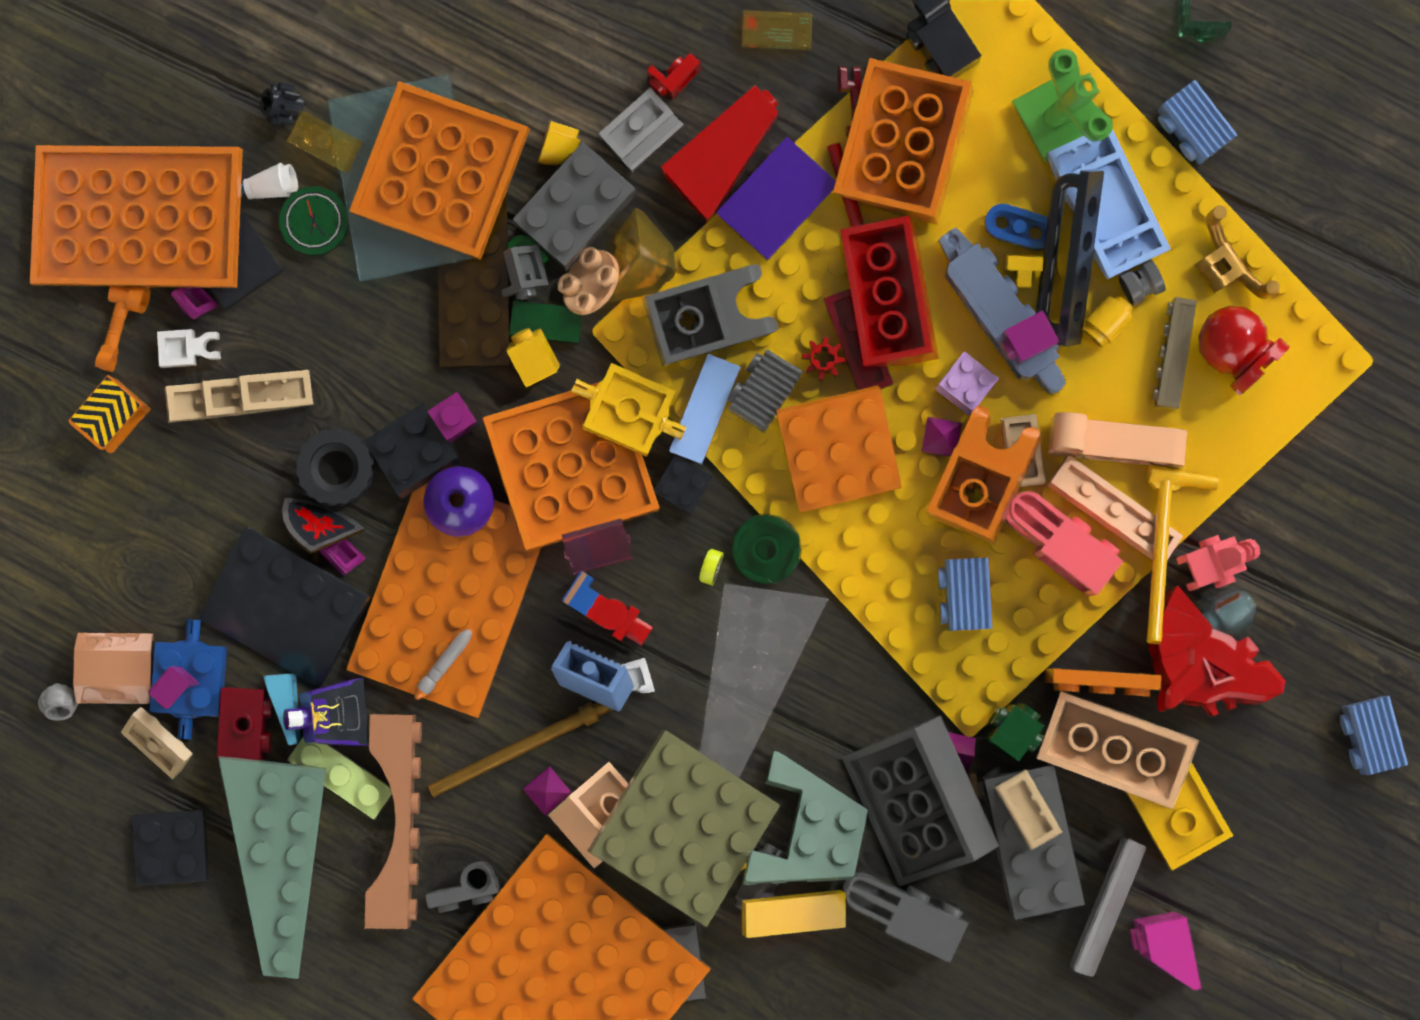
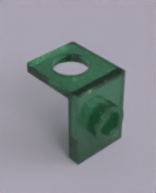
[1179,0,1232,41]

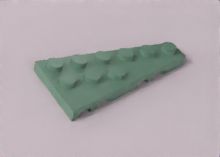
[219,756,326,979]

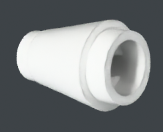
[243,163,298,199]

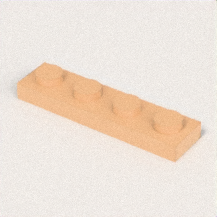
[1047,455,1183,560]

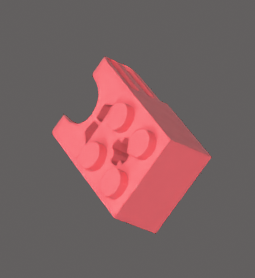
[1005,491,1123,597]

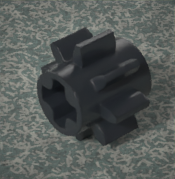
[260,82,304,127]

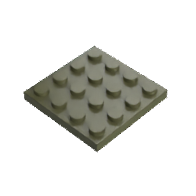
[587,729,780,927]

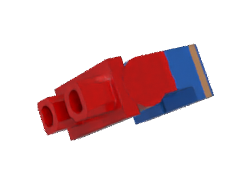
[562,571,653,645]

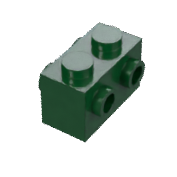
[983,703,1044,761]

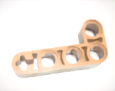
[1048,412,1187,468]

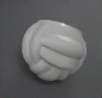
[38,683,79,721]

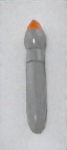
[414,629,472,700]

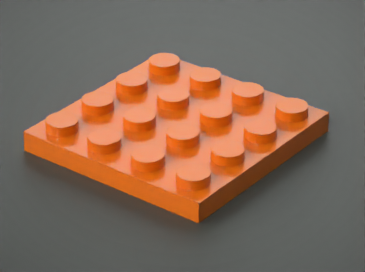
[349,81,530,260]
[482,382,660,552]

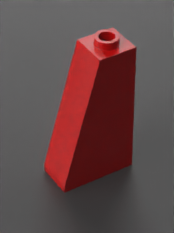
[661,85,779,223]

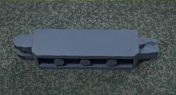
[938,227,1066,395]

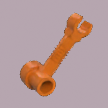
[95,286,150,372]

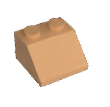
[548,762,628,868]

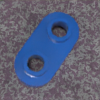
[984,204,1048,251]

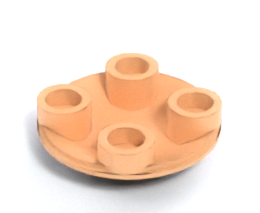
[558,247,619,315]

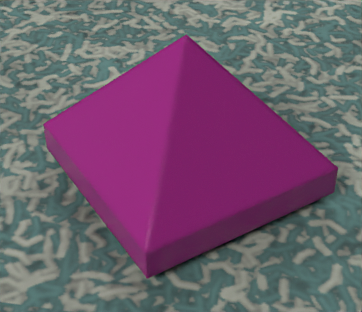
[171,287,218,319]
[921,417,962,457]
[320,539,366,576]
[523,766,572,816]

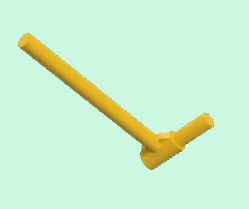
[1146,464,1219,644]

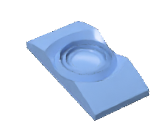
[1047,129,1171,279]

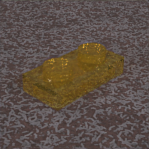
[287,110,363,173]

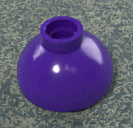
[423,466,494,537]

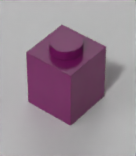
[1000,310,1059,365]
[428,392,479,444]

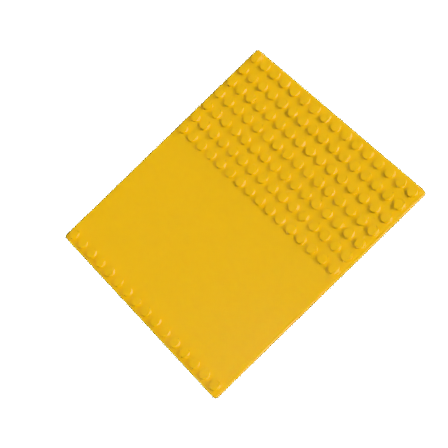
[593,0,1373,737]

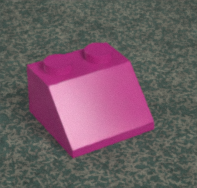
[1130,911,1201,990]

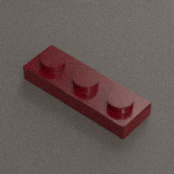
[823,289,893,390]

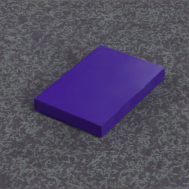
[716,137,836,262]

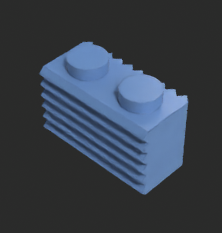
[1157,80,1237,165]
[938,558,992,631]
[551,641,634,712]
[1340,696,1408,775]

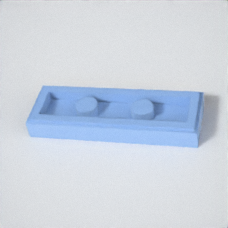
[669,354,740,465]

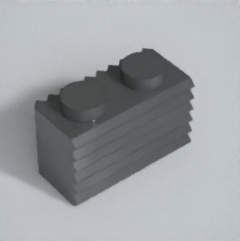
[727,349,803,433]

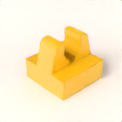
[1004,254,1043,288]

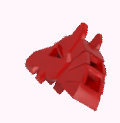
[1148,586,1286,717]

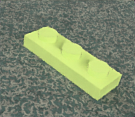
[288,738,392,819]

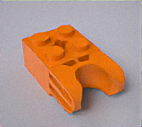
[926,405,1041,545]

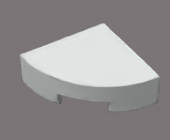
[620,658,655,693]

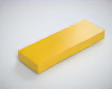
[742,890,846,938]

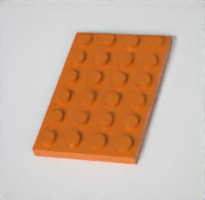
[30,145,243,288]
[346,481,542,718]

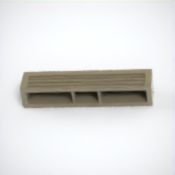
[1152,297,1197,410]

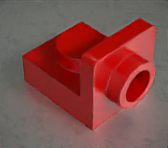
[647,53,701,100]

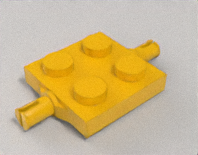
[571,363,687,457]

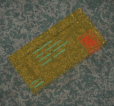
[742,10,812,50]

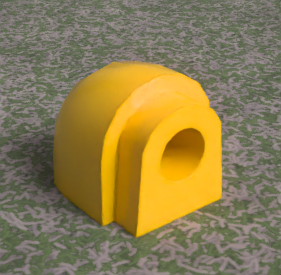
[538,121,581,166]

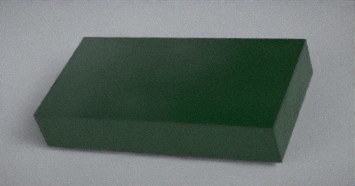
[509,301,582,344]

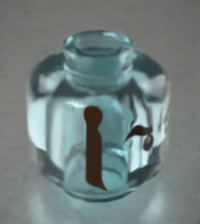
[1202,587,1256,636]

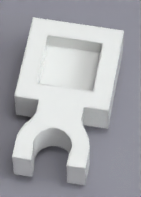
[157,329,221,368]

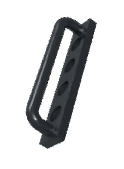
[1035,169,1104,347]

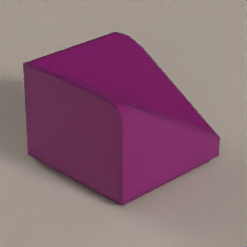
[148,666,199,709]

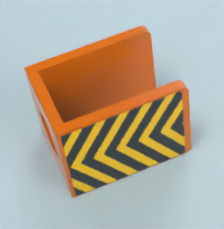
[69,375,151,453]

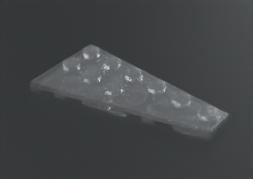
[700,583,829,778]

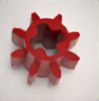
[801,336,846,382]

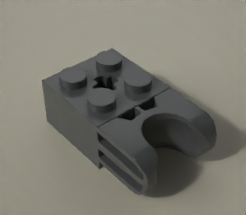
[642,264,779,367]
[843,872,968,963]

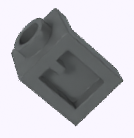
[501,244,549,301]

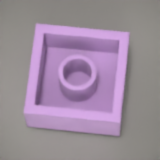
[935,351,999,416]

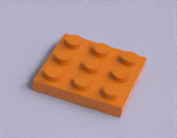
[775,385,902,513]

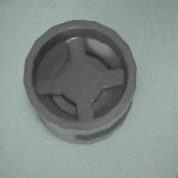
[1118,260,1166,306]

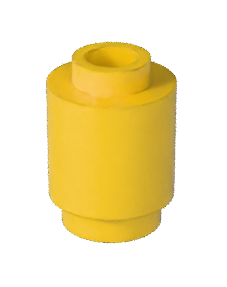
[1082,295,1134,348]

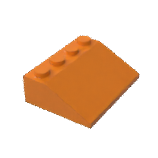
[833,58,974,225]

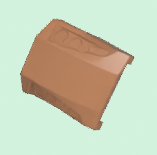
[73,633,154,704]

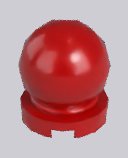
[1198,305,1290,396]

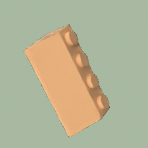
[1037,691,1199,809]

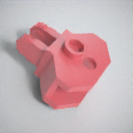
[1176,535,1260,591]

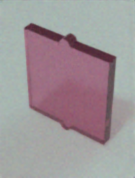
[562,519,633,574]

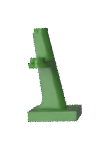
[1012,49,1113,163]

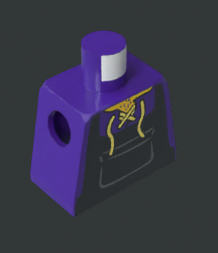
[283,678,369,746]

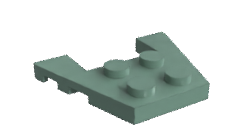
[742,751,868,885]

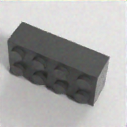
[981,764,1085,920]

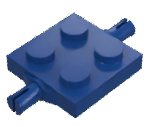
[150,619,227,739]

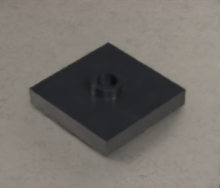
[210,213,283,310]

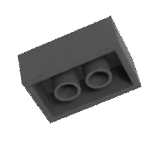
[513,142,636,272]

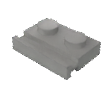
[599,88,684,173]

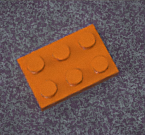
[1045,669,1161,696]

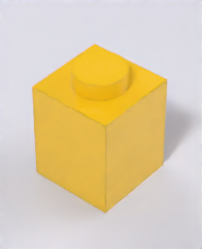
[506,328,560,387]

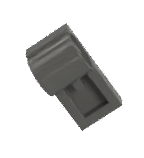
[425,861,500,913]

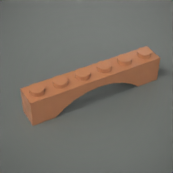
[365,714,422,929]

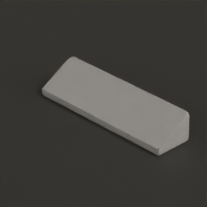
[1069,837,1146,977]

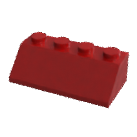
[840,215,939,367]

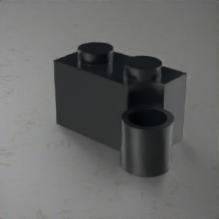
[905,0,982,78]

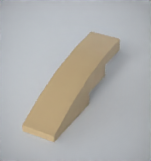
[164,370,313,423]

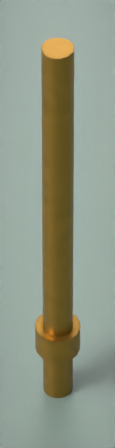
[428,702,613,798]

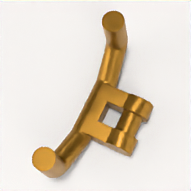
[1195,205,1280,299]

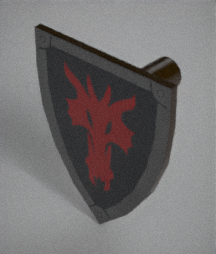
[282,498,364,564]

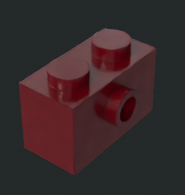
[217,687,274,760]

